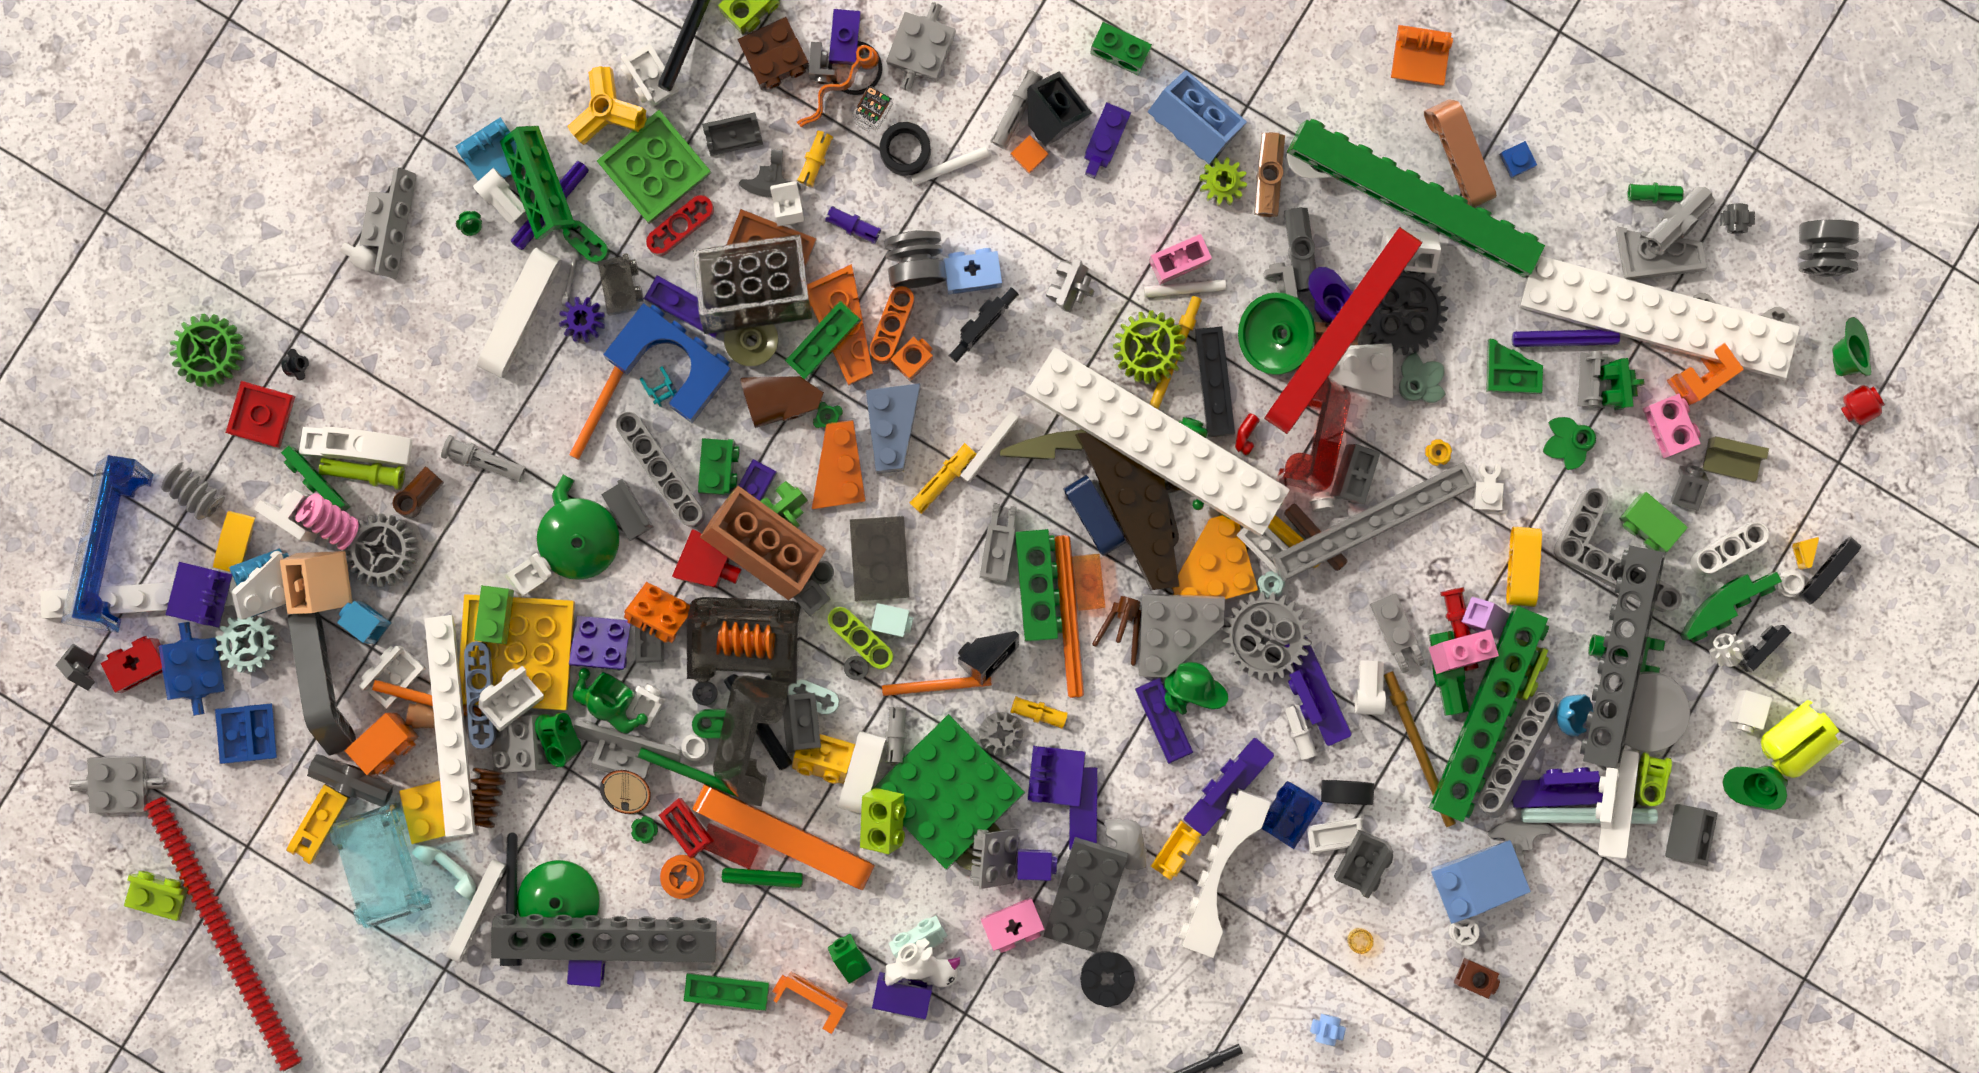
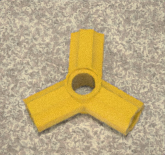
[567,66,647,145]

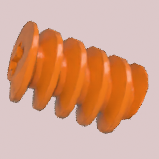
[716,621,775,660]

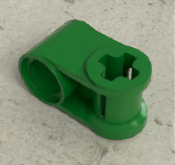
[535,713,582,767]

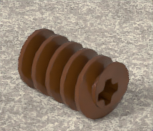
[470,768,506,828]

